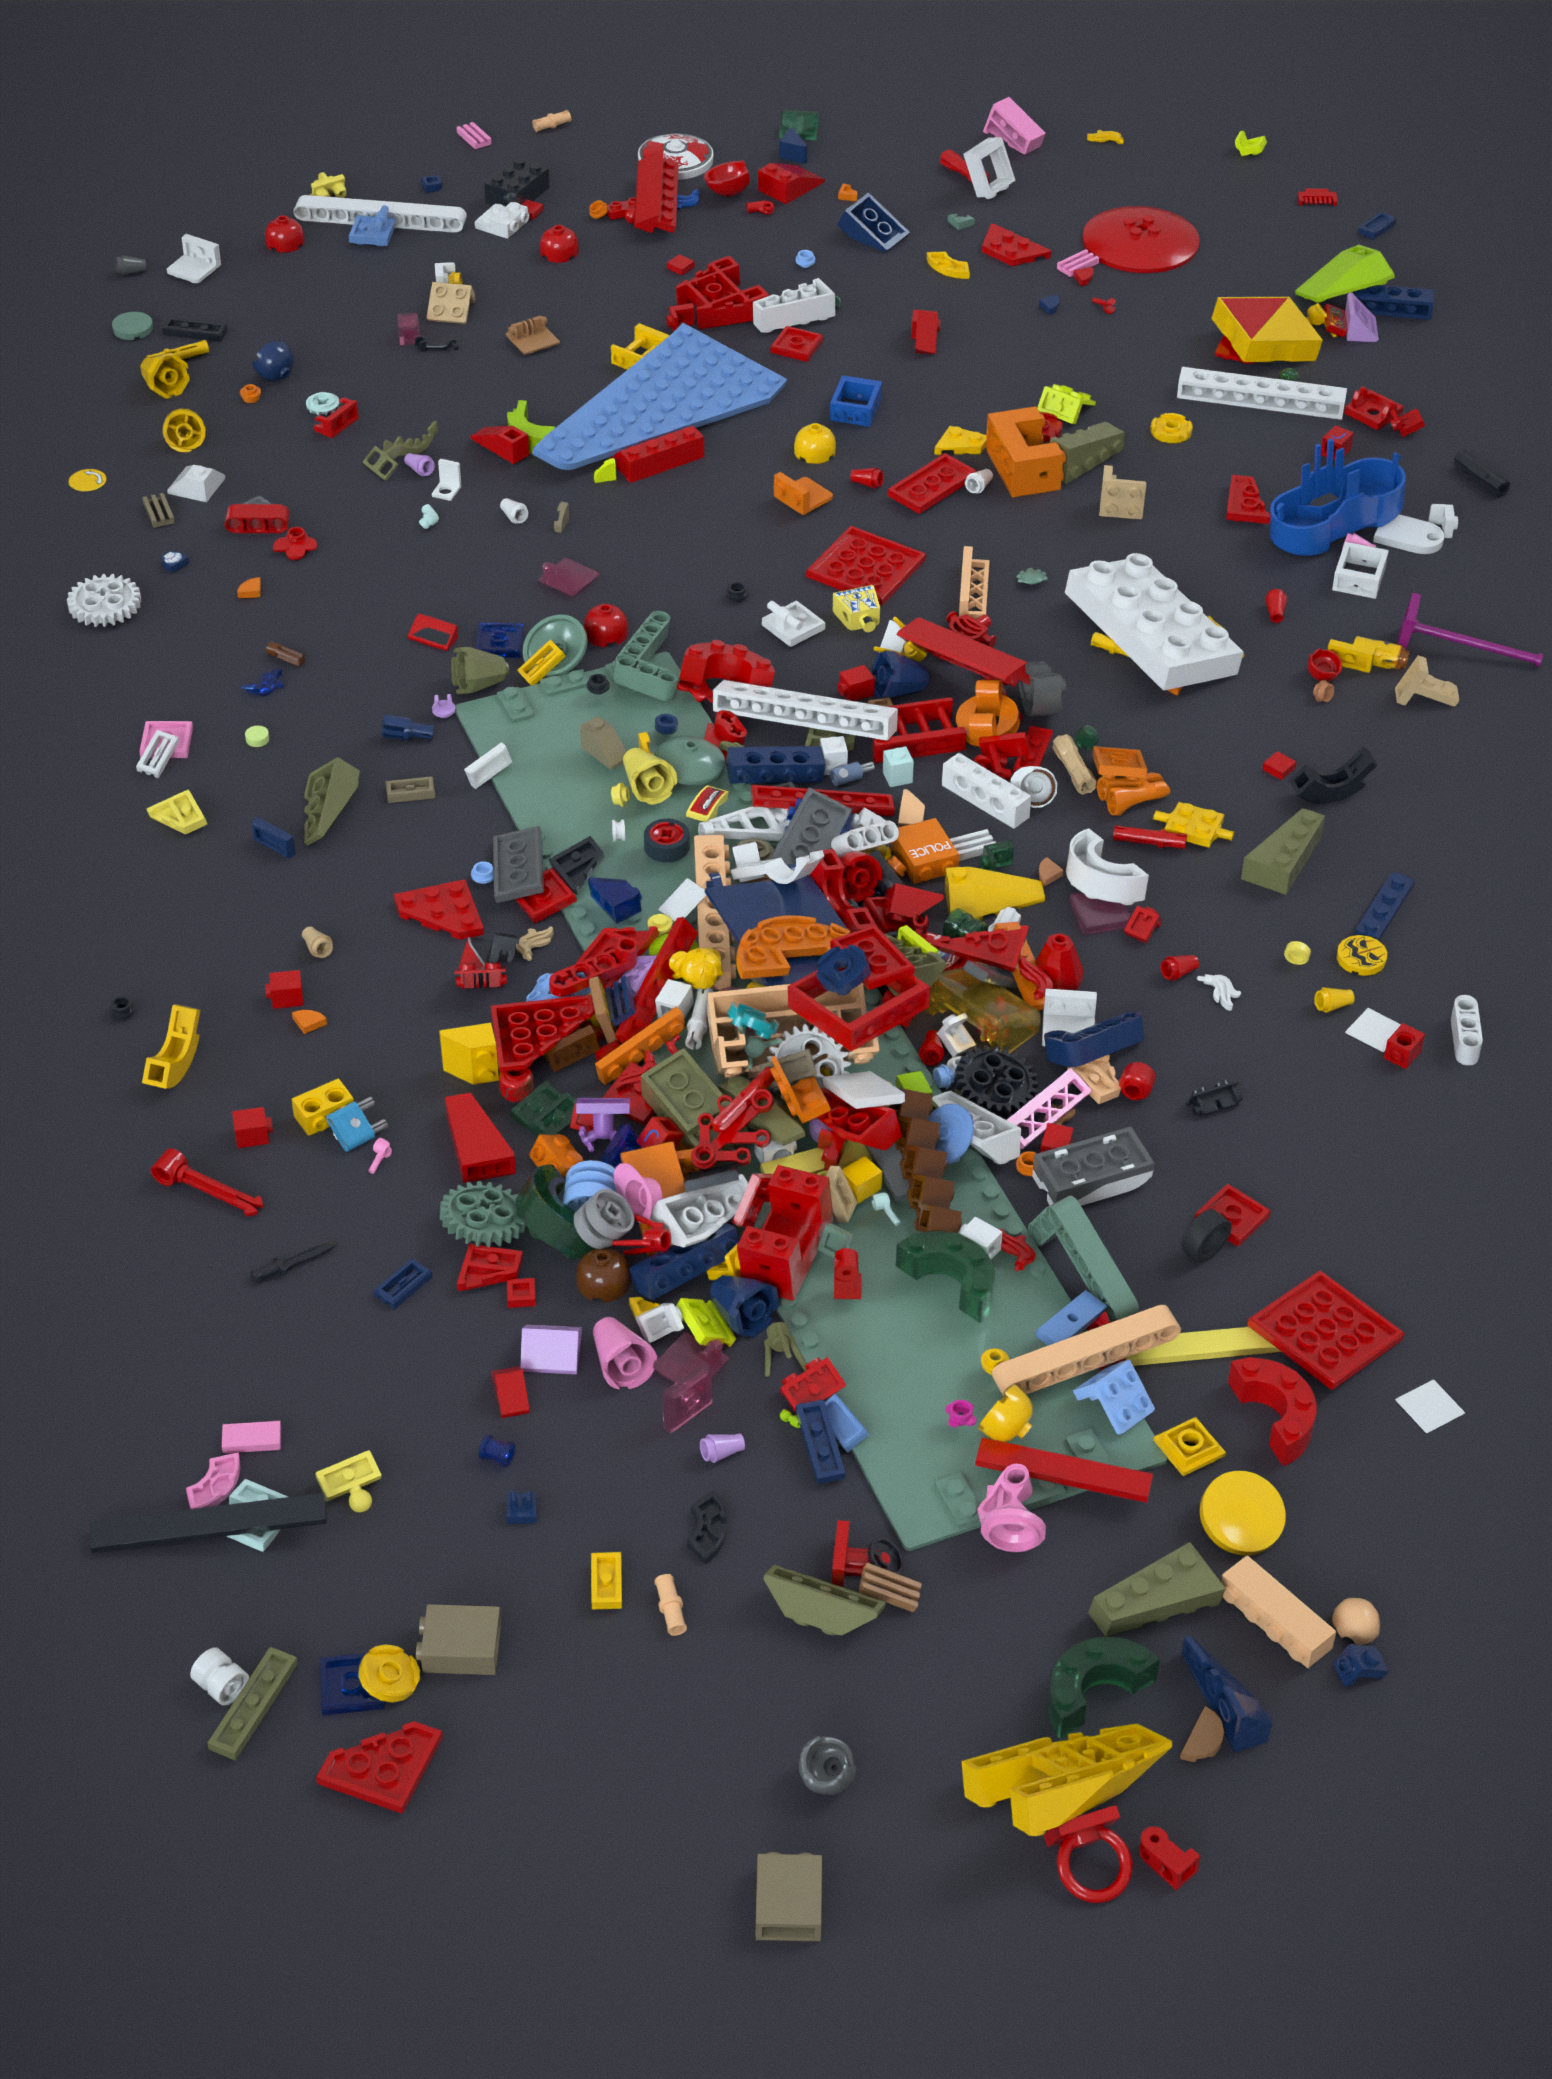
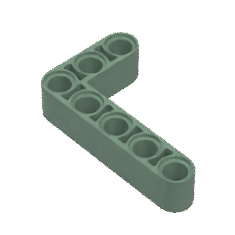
[612,611,678,701]
[1028,1195,1139,1322]

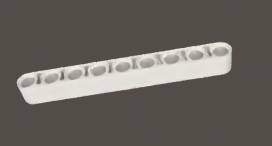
[294,195,467,232]

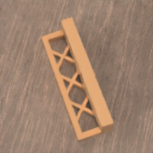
[959,546,989,619]

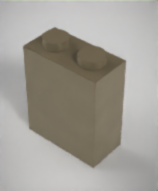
[416,1604,501,1675]
[756,1852,822,1941]

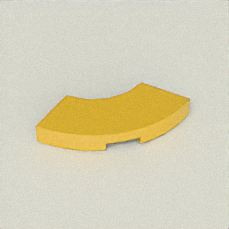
[926,252,970,279]

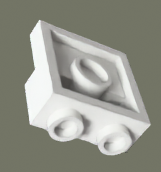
[475,202,529,239]

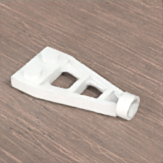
[698,806,793,841]

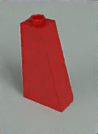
[445,1093,516,1183]

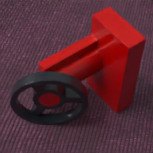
[832,1520,904,1587]

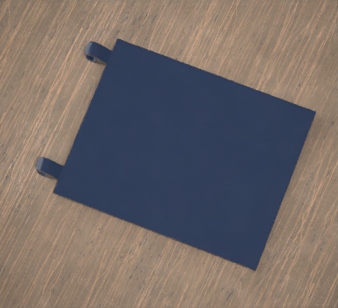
[704,863,847,987]

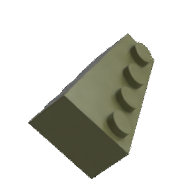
[1050,422,1125,484]
[1241,808,1325,895]
[1088,1542,1226,1637]

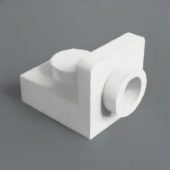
[435,262,455,283]

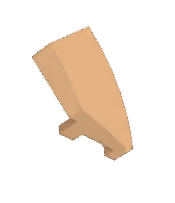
[898,789,925,827]

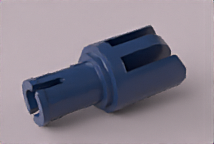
[381,714,434,741]

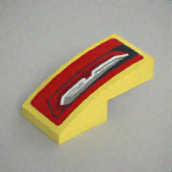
[686,785,729,822]

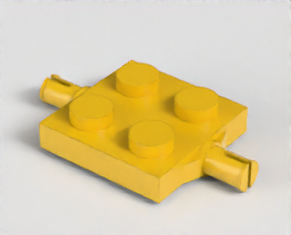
[1153,802,1235,848]

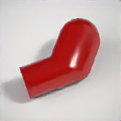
[746,201,774,215]

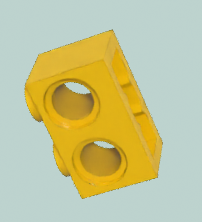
[292,1078,354,1136]

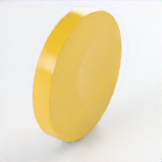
[1200,1471,1286,1556]

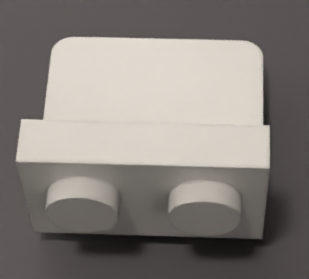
[167,234,221,283]

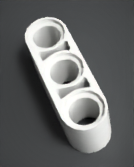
[831,821,899,857]
[1451,995,1483,1065]

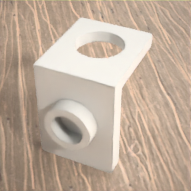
[432,459,461,501]
[732,842,764,882]

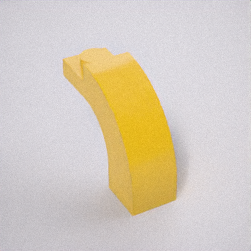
[142,1004,200,1089]

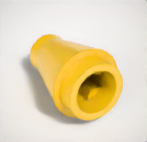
[1314,987,1354,1013]

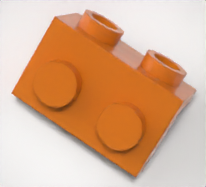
[529,1134,583,1188]

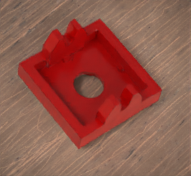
[1344,386,1403,430]

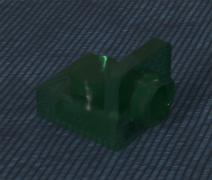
[980,840,1014,872]

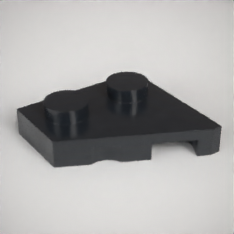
[549,836,604,895]

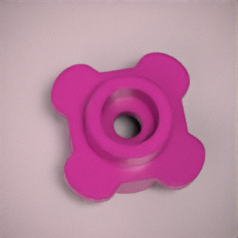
[945,1400,976,1428]

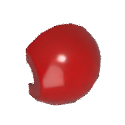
[704,160,750,197]

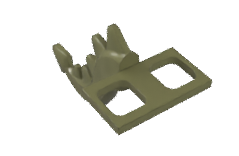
[363,421,438,481]

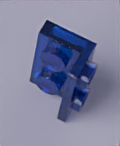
[600,1124,642,1169]

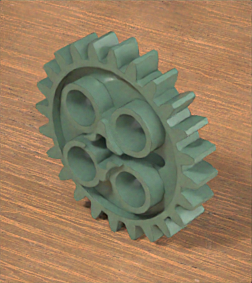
[440,1181,528,1247]

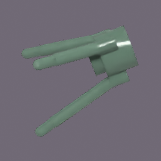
[738,1026,782,1070]

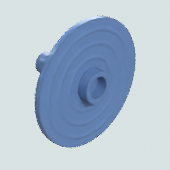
[928,1104,974,1164]

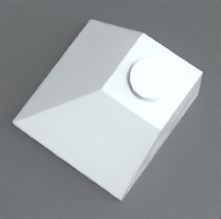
[167,465,225,502]

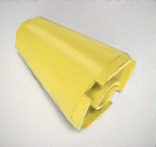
[623,748,677,805]

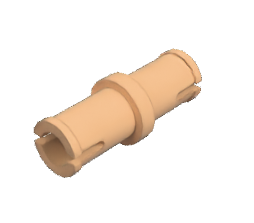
[532,110,571,132]
[655,1574,687,1636]

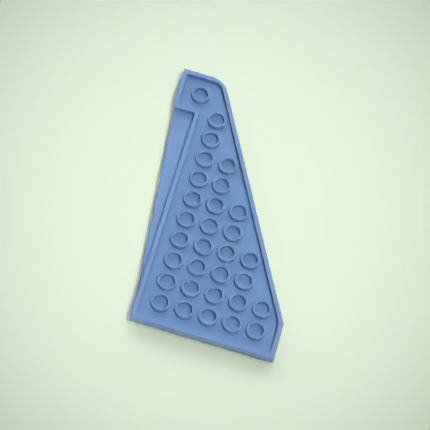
[533,323,787,470]

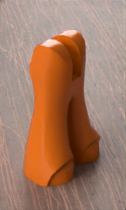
[1096,772,1170,816]

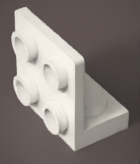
[1042,989,1097,1047]

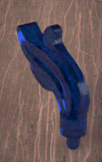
[241,668,284,696]

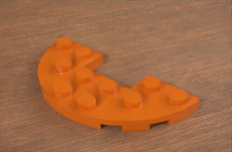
[736,915,850,979]

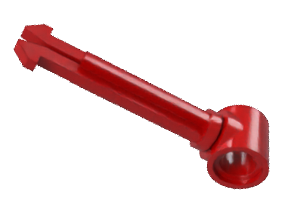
[150,1148,263,1216]

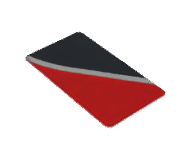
[459,937,492,968]

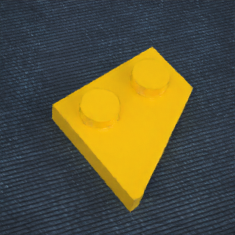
[934,426,986,455]

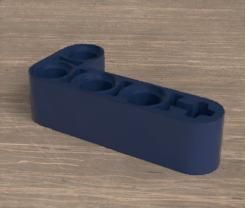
[1044,1011,1145,1067]

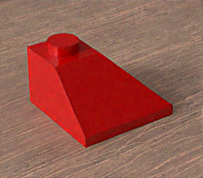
[885,883,944,923]

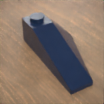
[1182,1635,1273,1753]

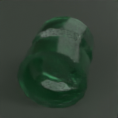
[942,908,989,939]

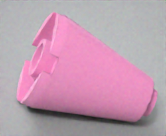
[593,1317,657,1389]

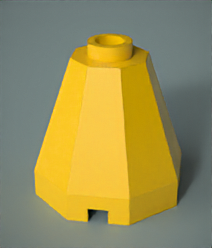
[140,353,190,399]

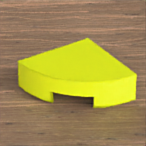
[594,458,616,483]

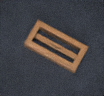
[859,1563,922,1613]

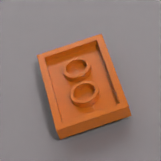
[1092,746,1147,781]

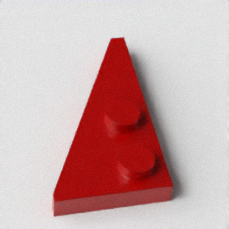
[930,925,1029,972]

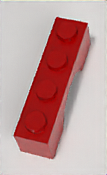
[805,849,877,933]

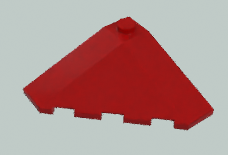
[491,995,595,1072]

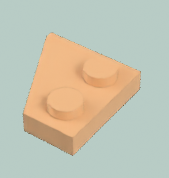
[1067,1055,1121,1104]

